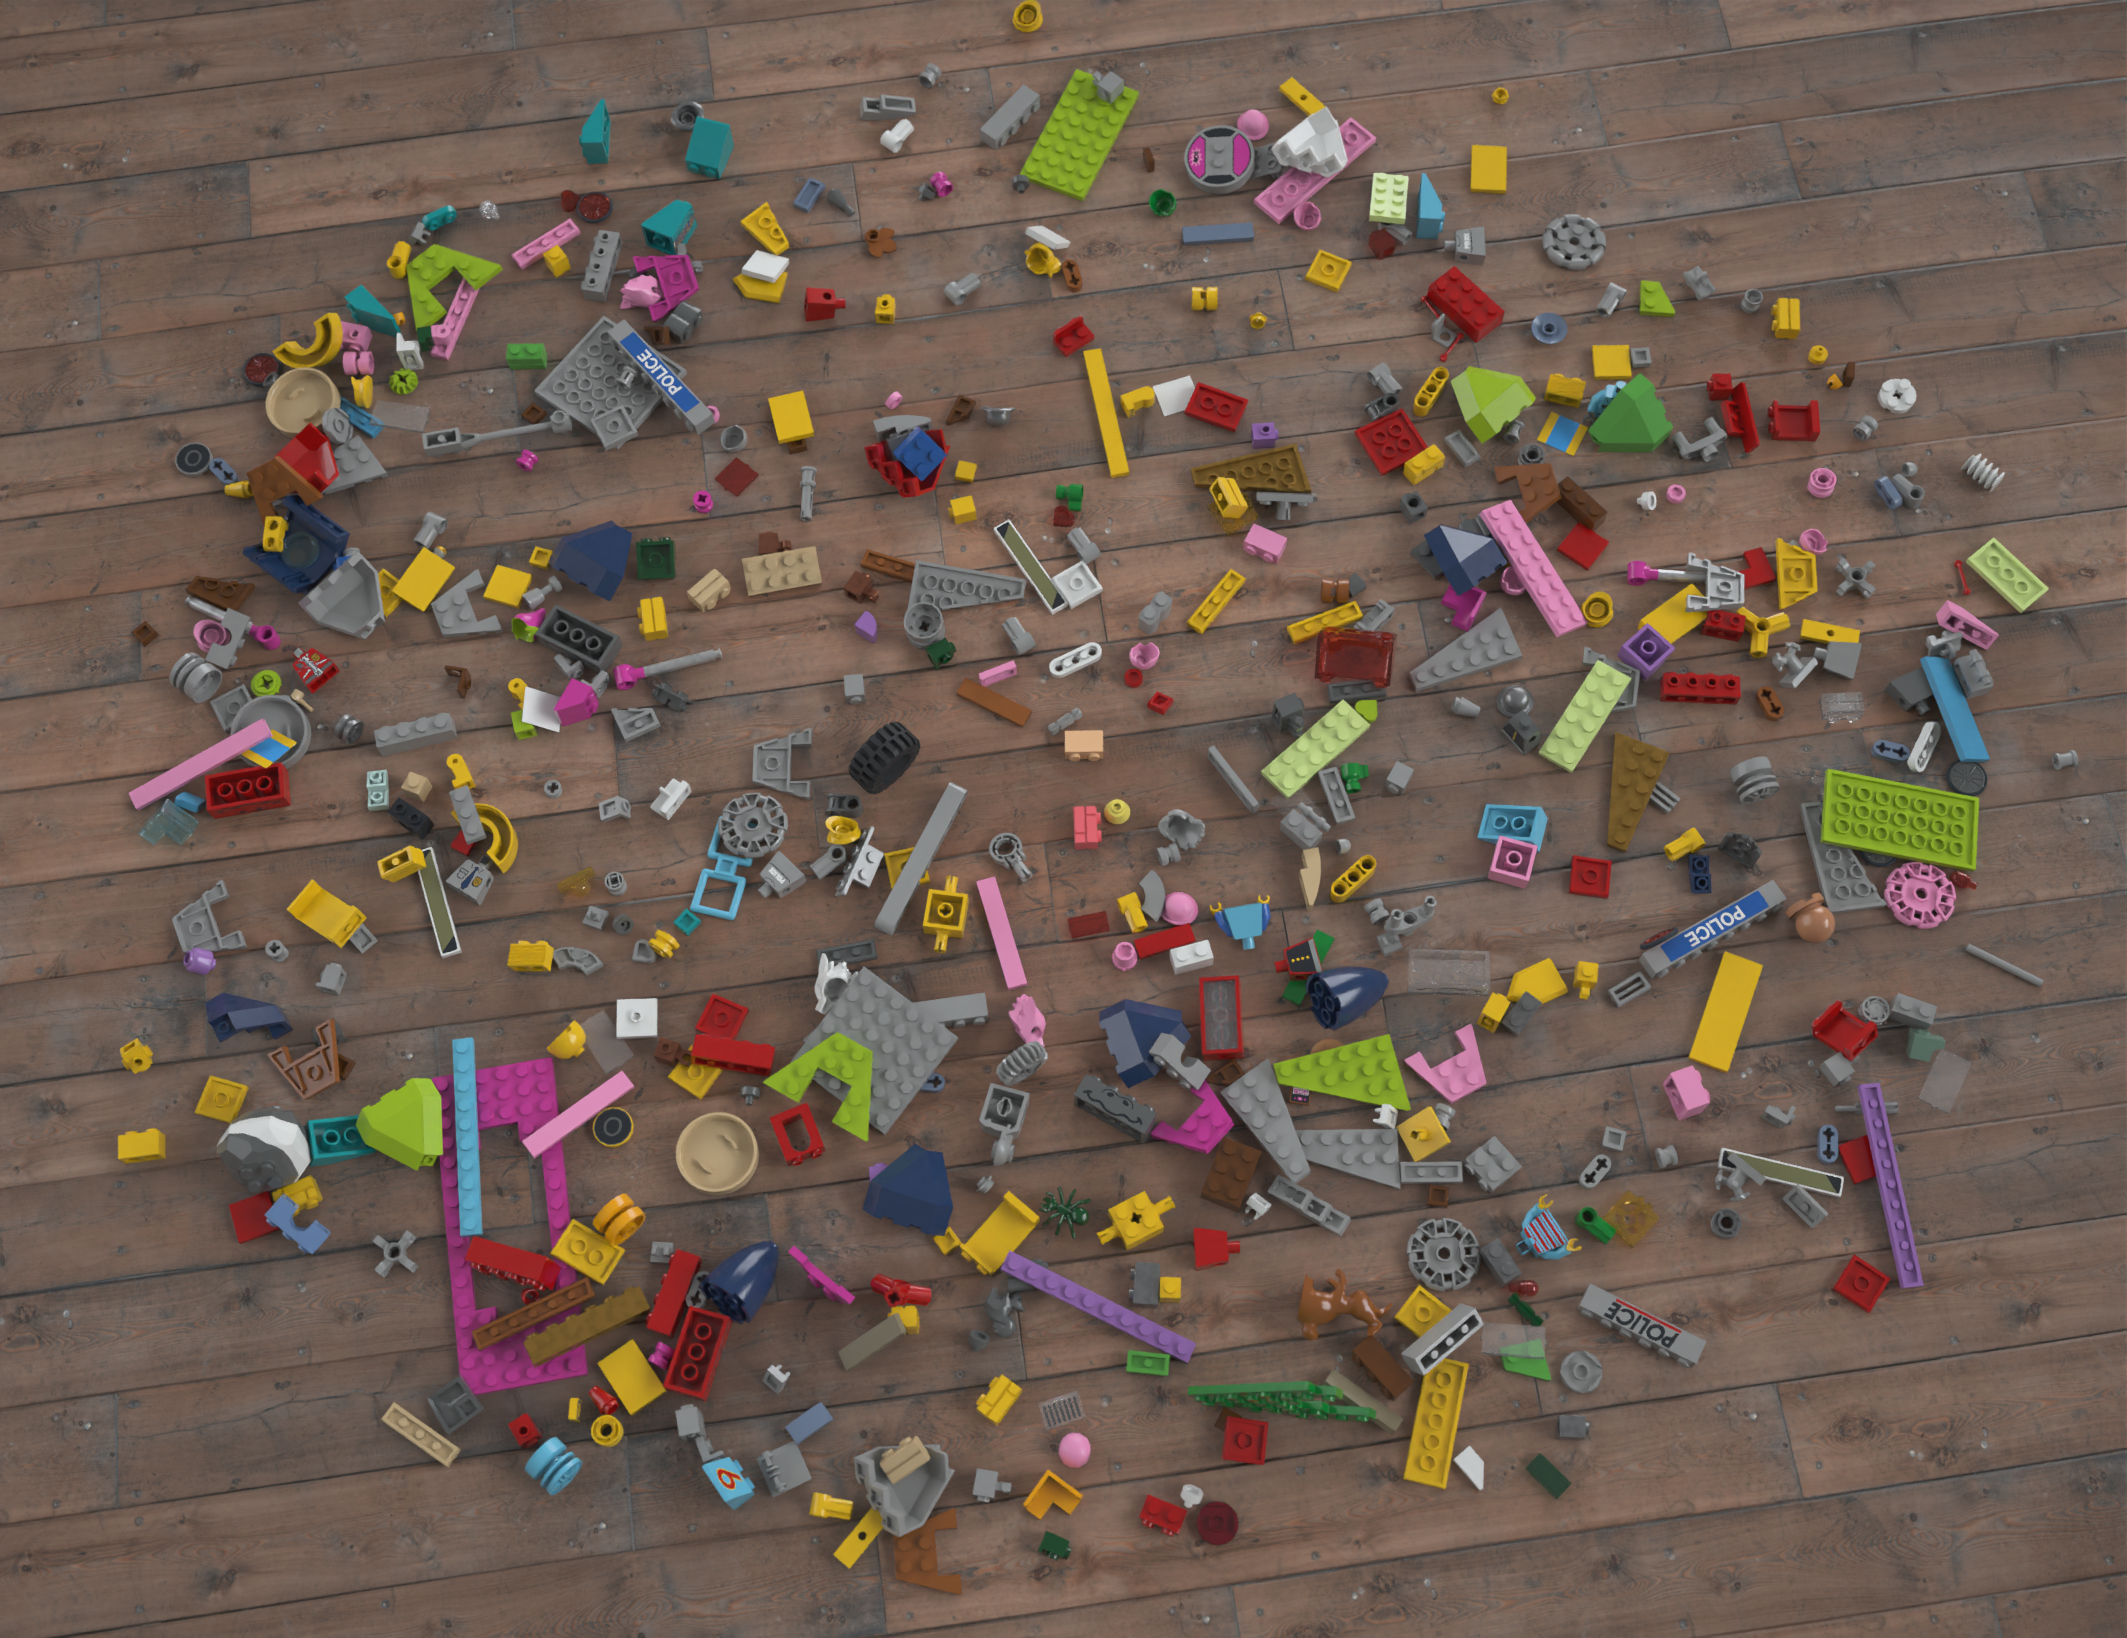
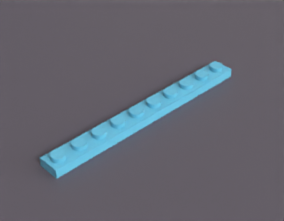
[452,1037,483,1238]

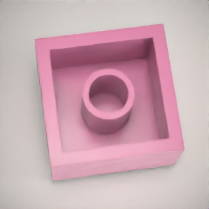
[1487,836,1538,889]
[1663,1065,1710,1121]

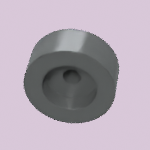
[1011,175,1029,194]
[918,183,936,202]
[263,372,281,390]
[612,914,634,935]
[740,1086,761,1106]
[968,1330,990,1352]

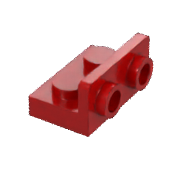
[1053,315,1094,357]
[1701,610,1746,642]
[1139,1494,1188,1537]

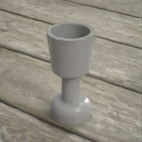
[522,575,563,611]

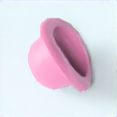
[1237,109,1269,140]
[1161,892,1198,925]

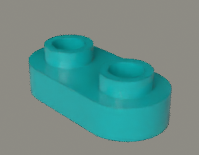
[422,205,457,231]

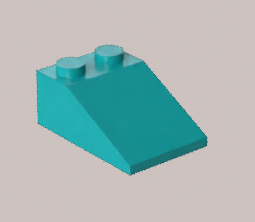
[579,99,611,164]
[344,284,403,338]
[304,1115,375,1167]

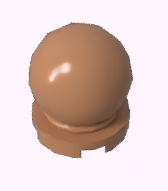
[1785,893,1836,943]

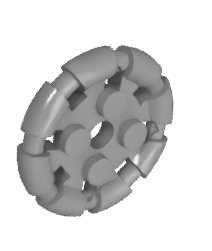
[1542,214,1606,270]
[718,793,788,858]
[1406,1218,1481,1292]

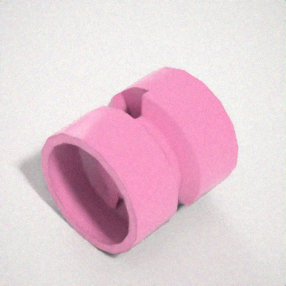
[343,351,374,376]

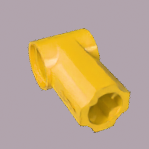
[387,241,411,279]
[1664,828,1706,862]
[1116,892,1148,933]
[809,1493,854,1521]

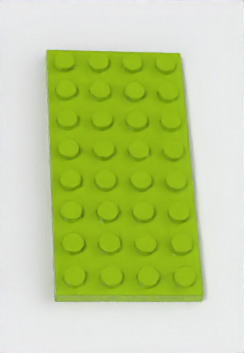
[1020,69,1139,201]
[1820,769,1979,872]

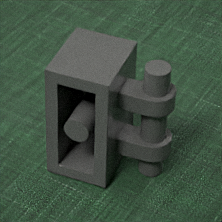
[1272,692,1304,739]

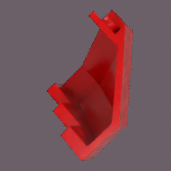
[273,422,339,494]
[864,429,951,498]

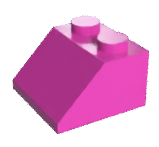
[553,678,599,726]

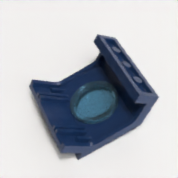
[242,494,350,595]

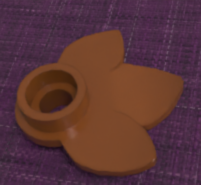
[865,227,897,258]

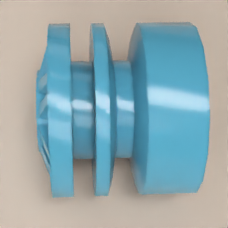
[525,1437,583,1496]

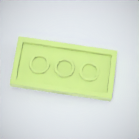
[1369,173,1408,224]
[1966,538,2049,613]

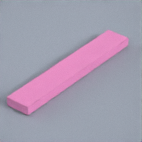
[430,278,480,361]
[976,876,1027,990]
[522,1071,634,1159]

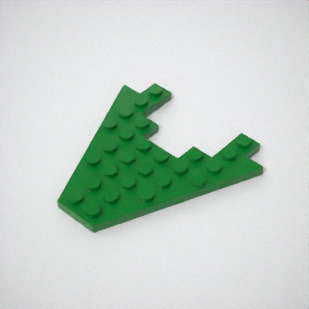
[1187,1381,1376,1423]

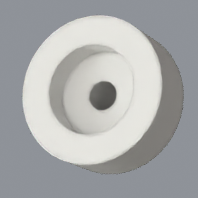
[1637,492,1656,510]
[1180,1484,1203,1508]

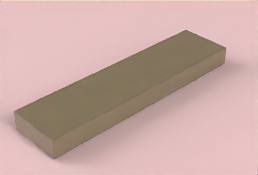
[838,1313,907,1371]
[1323,1369,1403,1436]

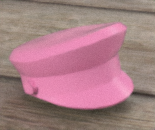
[193,620,230,653]

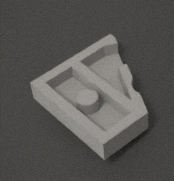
[611,708,661,742]

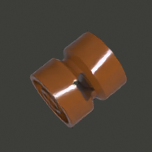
[1321,578,1349,603]

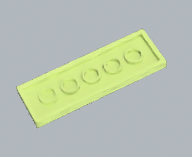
[1538,660,1631,773]
[1261,700,1370,800]

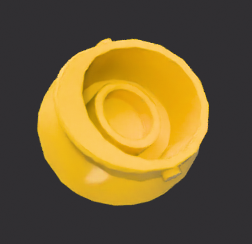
[1013,0,1043,32]
[351,375,373,408]
[1580,591,1613,628]
[825,816,861,845]

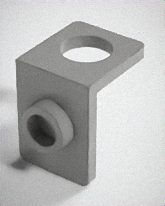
[1431,314,1457,348]

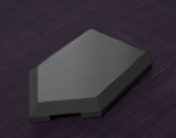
[1717,832,1762,869]

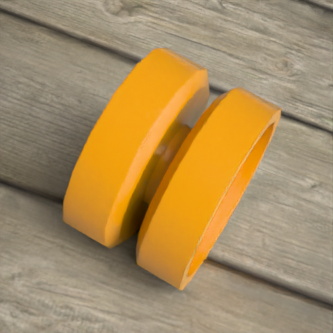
[592,1194,646,1246]

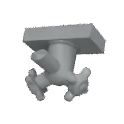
[1772,642,1818,688]
[1715,1151,1766,1201]

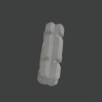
[1048,708,1082,735]

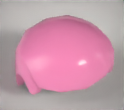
[1294,202,1321,231]
[1799,529,1828,556]
[1500,566,1526,596]
[1129,642,1160,670]
[1058,1432,1091,1468]

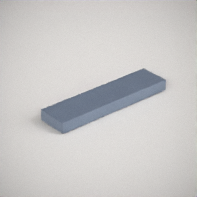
[1182,222,1254,245]

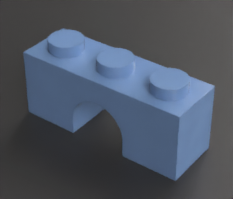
[264,1193,331,1255]

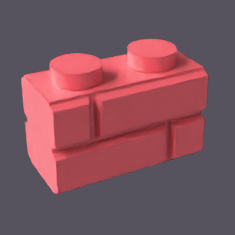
[1073,806,1102,850]

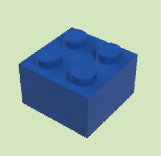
[893,426,947,481]

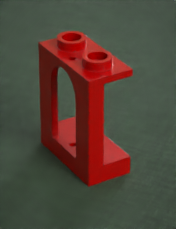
[769,1103,826,1166]

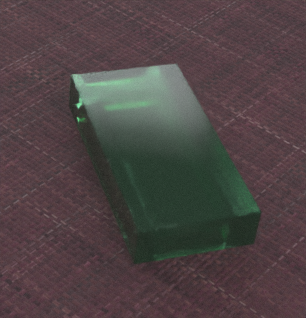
[1525,1453,1572,1500]

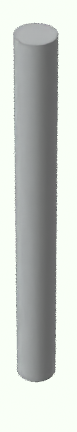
[1965,944,2044,987]

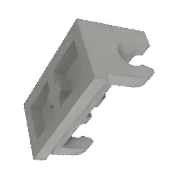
[1353,599,1395,642]

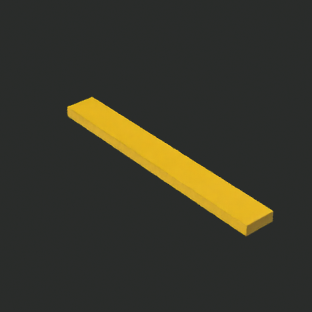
[1083,348,1129,478]

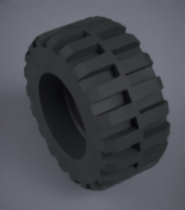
[848,722,921,795]

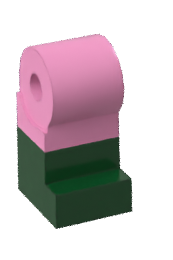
[417,325,454,352]

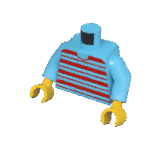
[1515,1194,1582,1260]

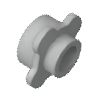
[975,1175,994,1195]

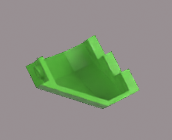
[1588,373,1673,453]

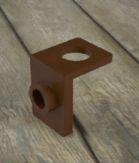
[444,665,471,699]

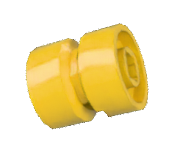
[1192,287,1218,311]

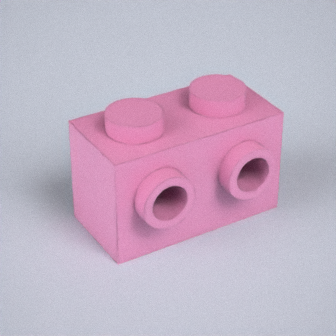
[340,321,373,354]

